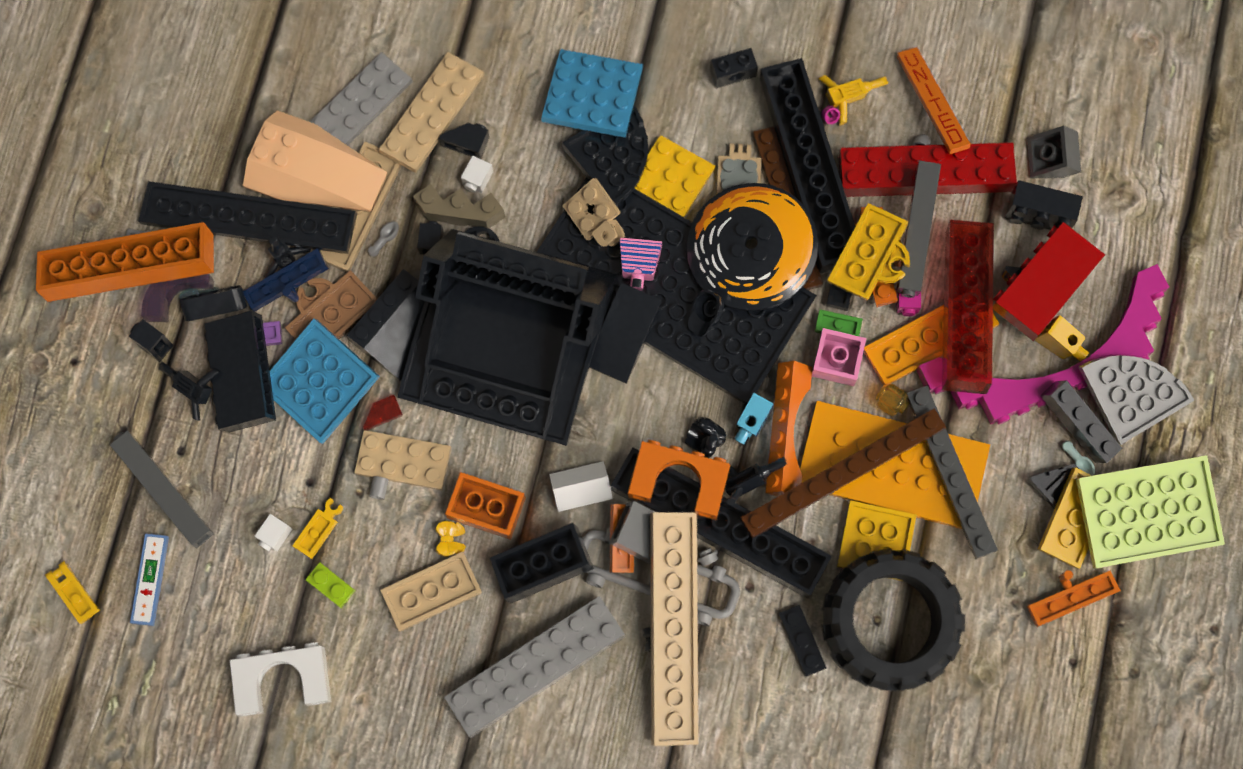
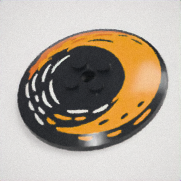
[687,183,818,311]

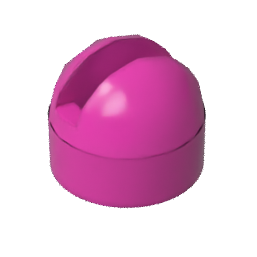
[821,106,840,124]

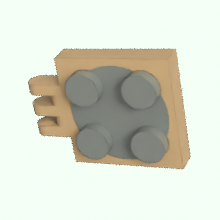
[717,143,761,194]

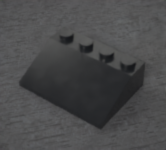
[347,269,425,381]

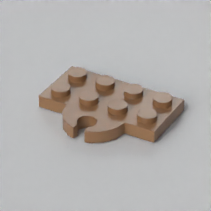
[285,270,377,340]

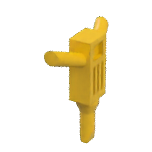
[818,75,888,126]

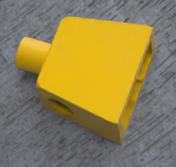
[1035,315,1089,362]

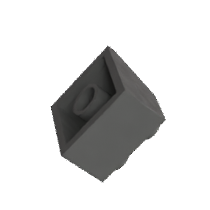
[1027,126,1081,179]

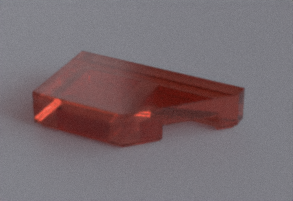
[363,395,403,431]

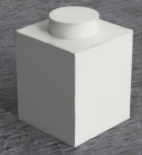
[461,156,493,194]
[255,514,292,551]

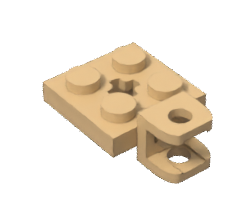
[563,178,625,247]

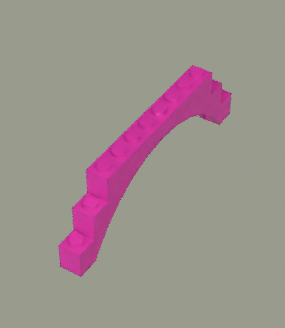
[916,264,1169,425]

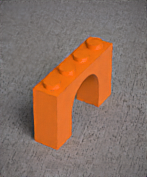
[628,440,731,520]

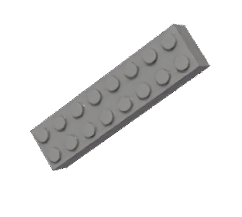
[444,596,625,738]

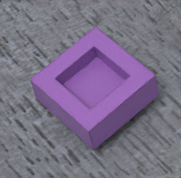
[263,321,282,346]

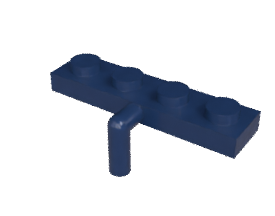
[243,248,329,312]

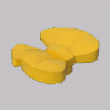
[435,521,466,557]

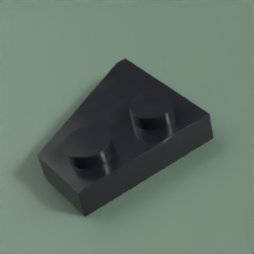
[1027,464,1079,509]

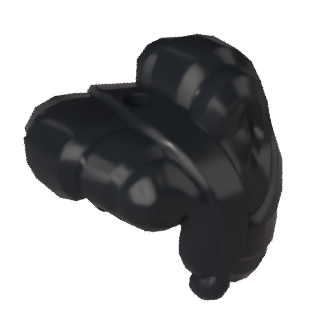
[685,417,726,458]

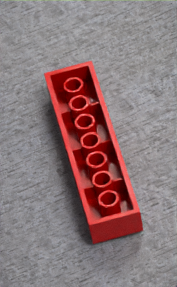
[838,143,1017,197]

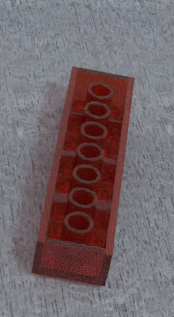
[942,220,994,394]

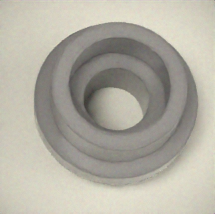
[697,547,718,566]

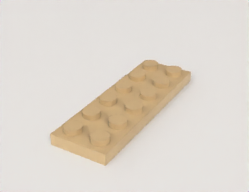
[379,52,484,173]
[309,142,402,272]

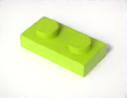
[305,562,355,608]

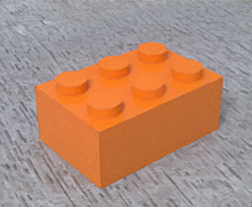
[445,472,526,540]

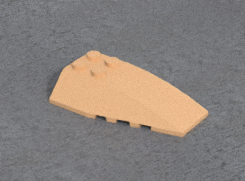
[243,110,388,212]

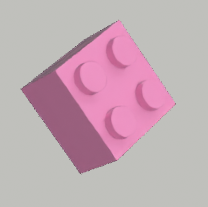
[812,328,866,386]

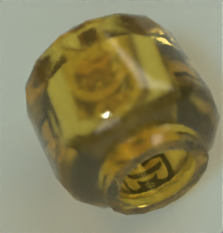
[875,384,909,416]

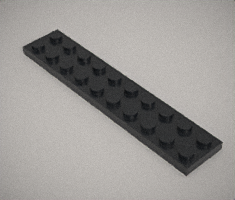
[138,181,357,254]

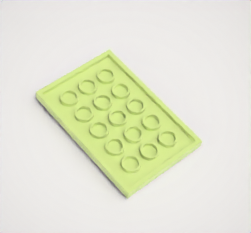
[1076,455,1225,568]

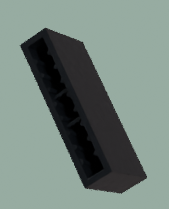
[204,311,276,433]

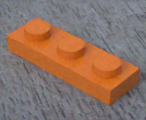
[609,504,634,573]

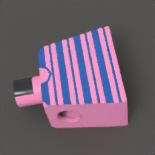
[620,238,662,291]

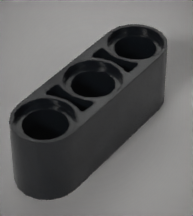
[179,285,247,321]

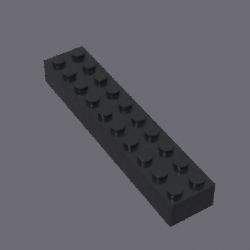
[759,58,855,274]
[611,447,832,599]

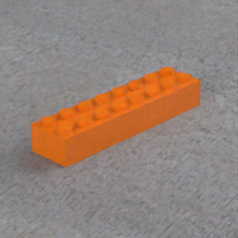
[36,222,214,302]

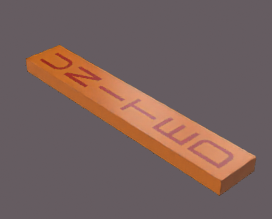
[897,47,970,154]

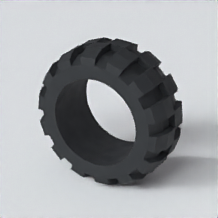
[821,548,965,691]

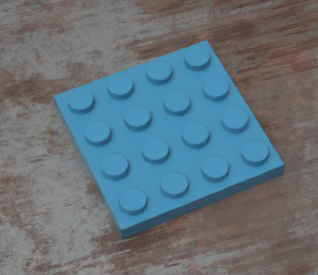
[541,49,643,138]
[270,319,380,444]

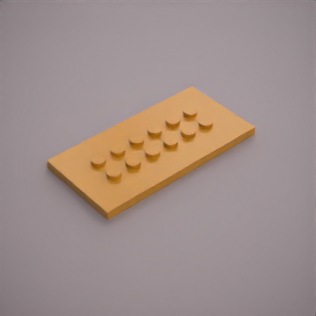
[800,401,990,529]

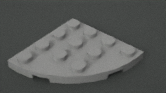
[1078,355,1194,445]

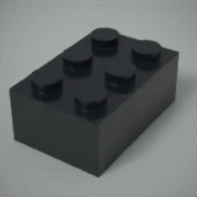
[1005,180,1083,230]

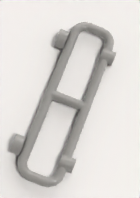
[583,528,740,626]

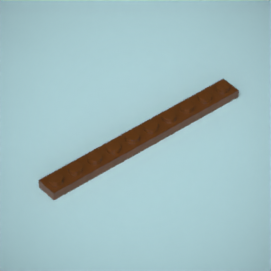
[741,408,946,538]

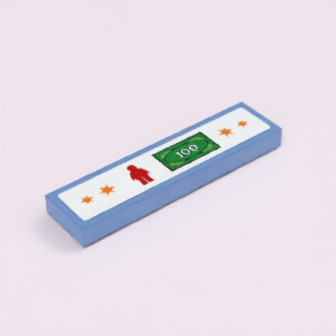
[130,534,169,626]

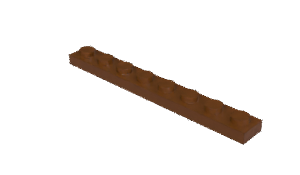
[753,126,823,290]

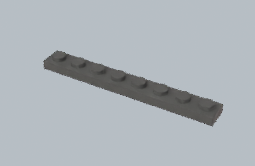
[906,386,998,560]

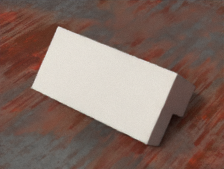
[549,461,613,512]

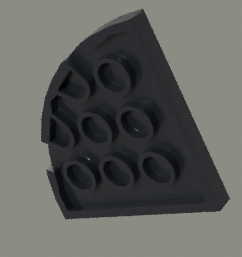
[562,106,648,206]

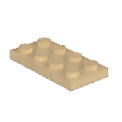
[354,430,451,491]
[381,552,482,632]

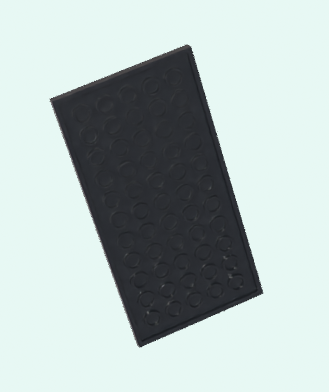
[537,177,817,405]

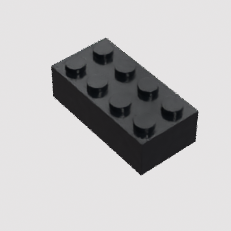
[490,523,594,604]

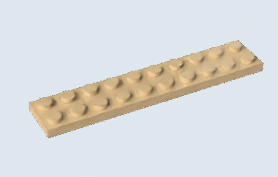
[650,513,698,746]

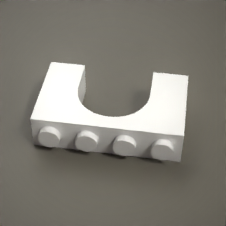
[230,643,331,717]

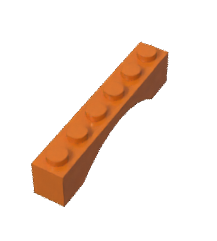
[765,361,812,496]

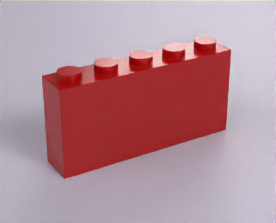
[992,222,1106,342]

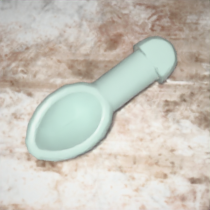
[1062,441,1095,476]

